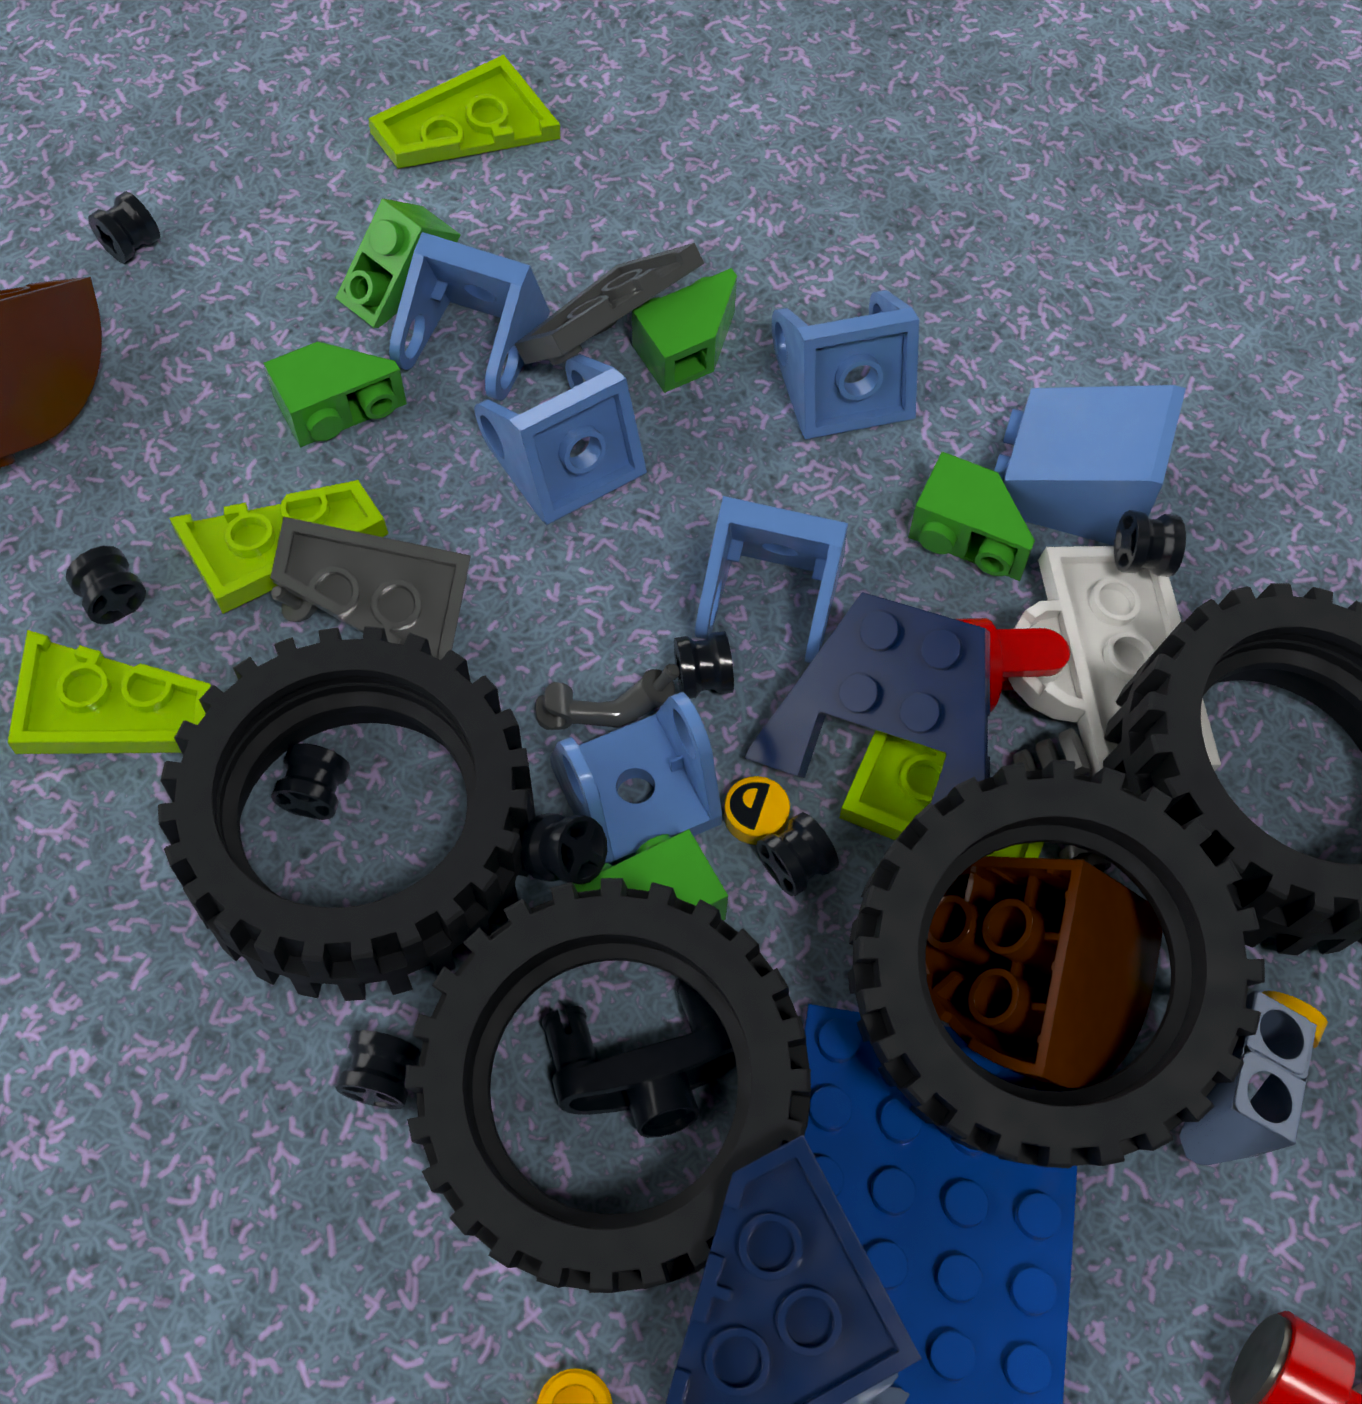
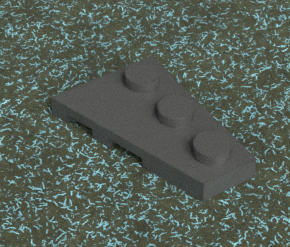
[515,243,704,365]
[270,517,471,660]

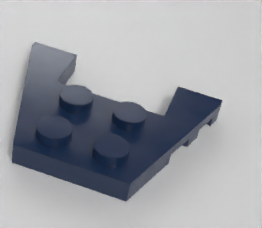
[745,592,990,805]

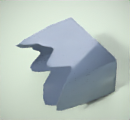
[1179,990,1317,1165]

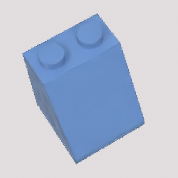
[994,385,1186,546]

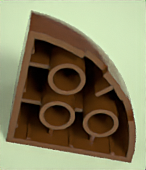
[0,277,102,468]
[926,856,1163,1089]

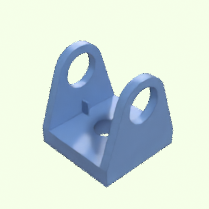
[389,232,550,401]
[772,290,919,439]
[474,354,647,525]
[695,496,848,663]
[550,692,722,866]

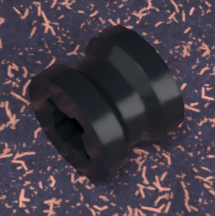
[88,191,160,264]
[1114,510,1186,577]
[66,546,146,624]
[674,631,734,699]
[271,743,350,820]
[756,812,839,896]
[521,813,608,885]
[335,1030,420,1110]

